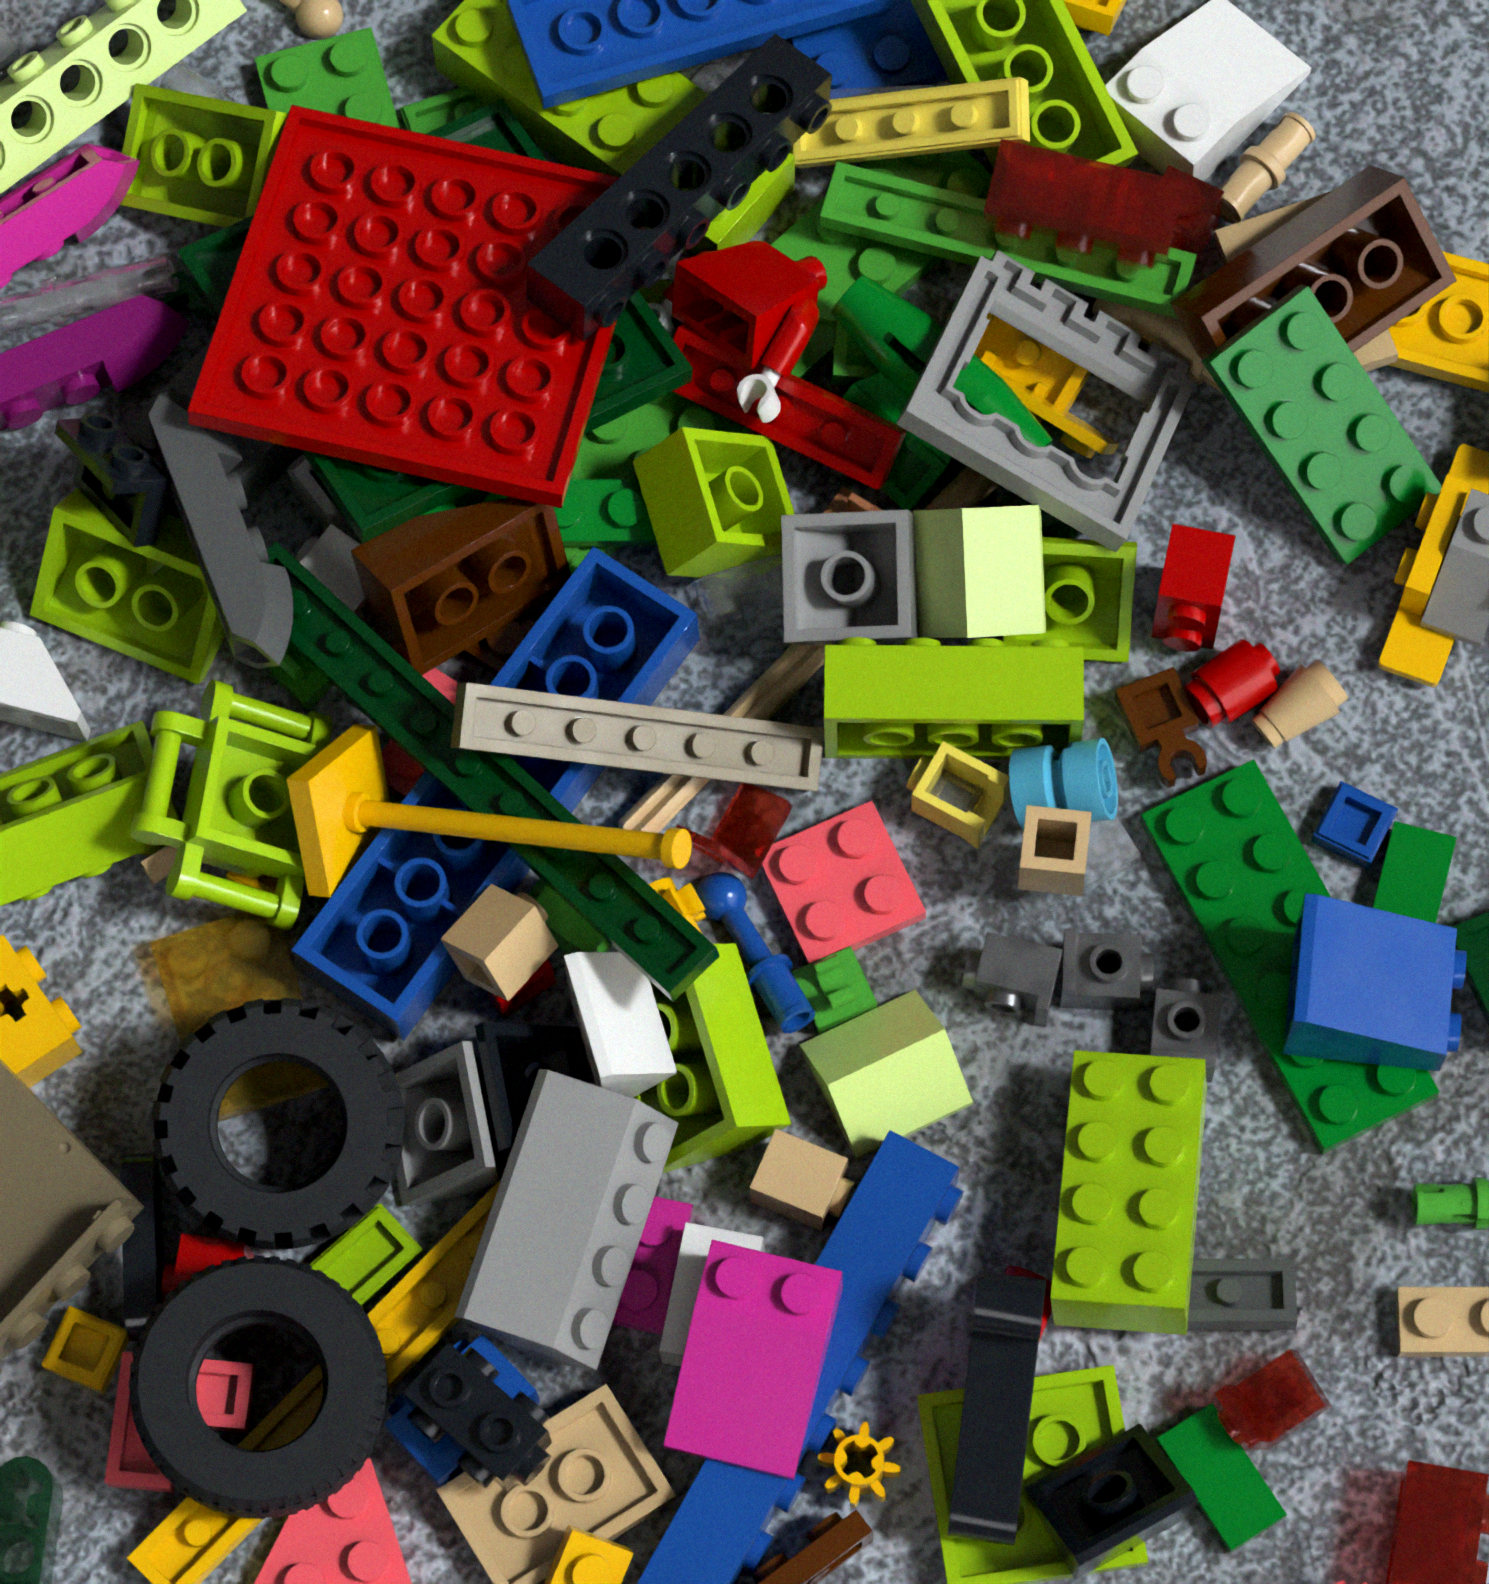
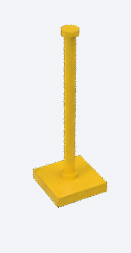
[286,724,692,898]

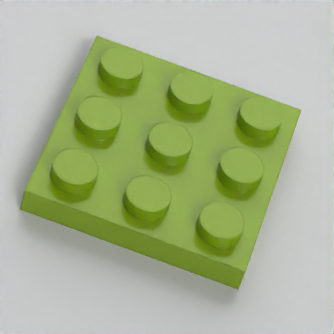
[917,1365,1148,1584]

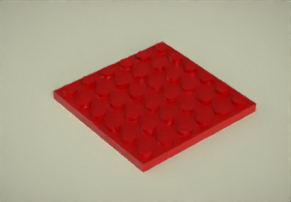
[187,105,645,508]

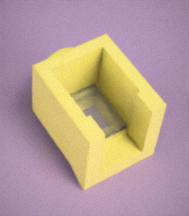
[906,741,1010,849]

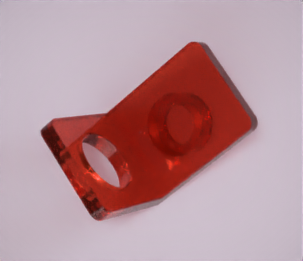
[675,783,792,880]

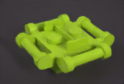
[130,679,333,931]

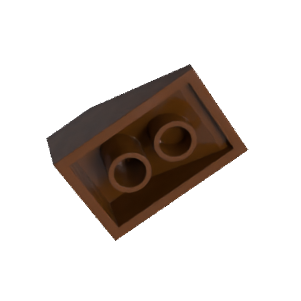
[350,497,571,675]

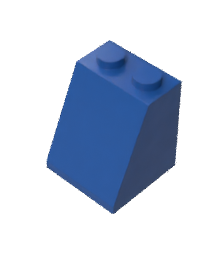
[1283,893,1467,1071]

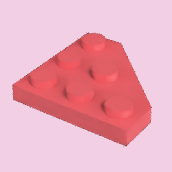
[254,1458,412,1584]

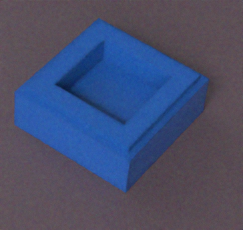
[1311,781,1398,870]

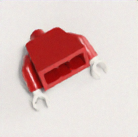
[648,240,827,423]

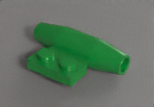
[831,275,1053,512]

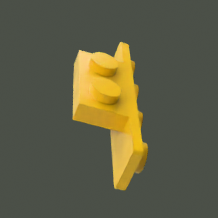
[974,312,1119,459]
[1378,444,1489,687]

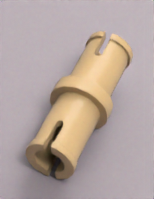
[1209,112,1316,224]

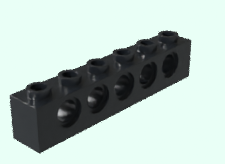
[526,33,832,342]

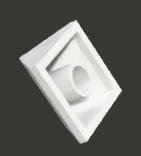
[564,952,677,1098]

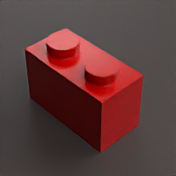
[1151,523,1236,652]

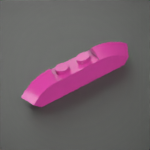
[0,143,140,289]

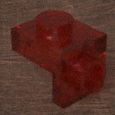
[1215,1349,1332,1450]

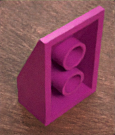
[663,1239,843,1481]

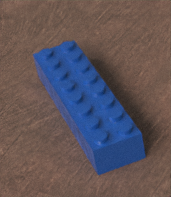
[291,546,700,1041]

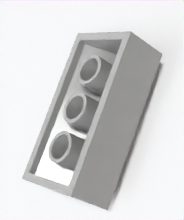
[454,1069,679,1370]

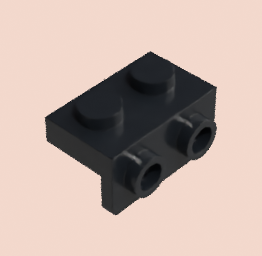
[54,413,171,547]

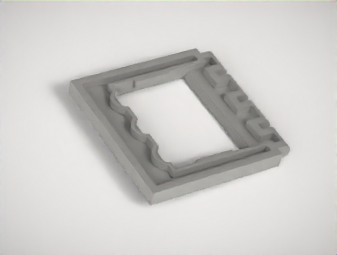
[896,250,1196,553]

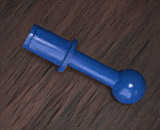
[696,872,815,1034]

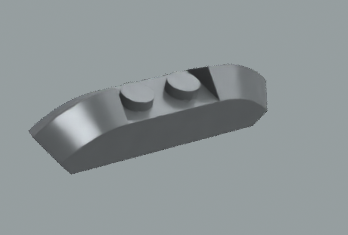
[148,389,293,669]

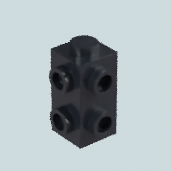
[403,1342,552,1492]

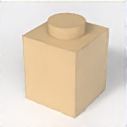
[1018,805,1092,896]
[441,884,558,1001]
[750,1128,855,1232]

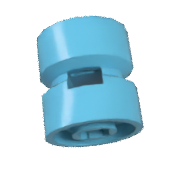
[1009,738,1118,831]

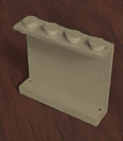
[0,1059,144,1375]

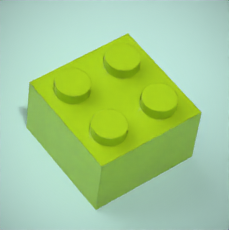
[633,427,795,582]

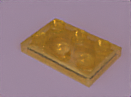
[150,912,329,1123]

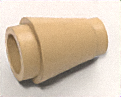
[1251,659,1348,749]

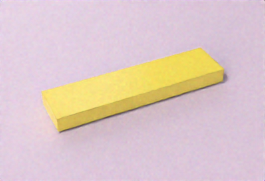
[791,77,1030,169]

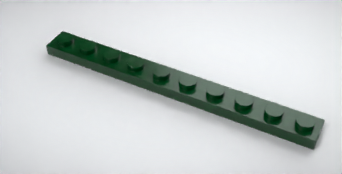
[267,541,720,1002]

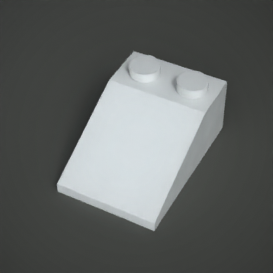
[1105,0,1311,197]

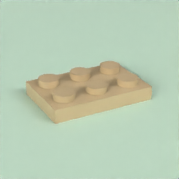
[436,1384,677,1584]

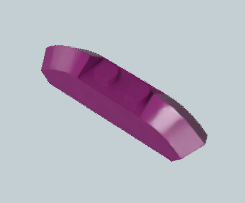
[0,294,190,442]

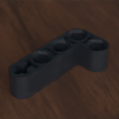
[947,1271,1046,1546]

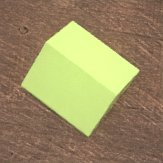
[913,505,1046,638]
[799,989,973,1161]

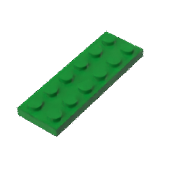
[1140,759,1440,1155]

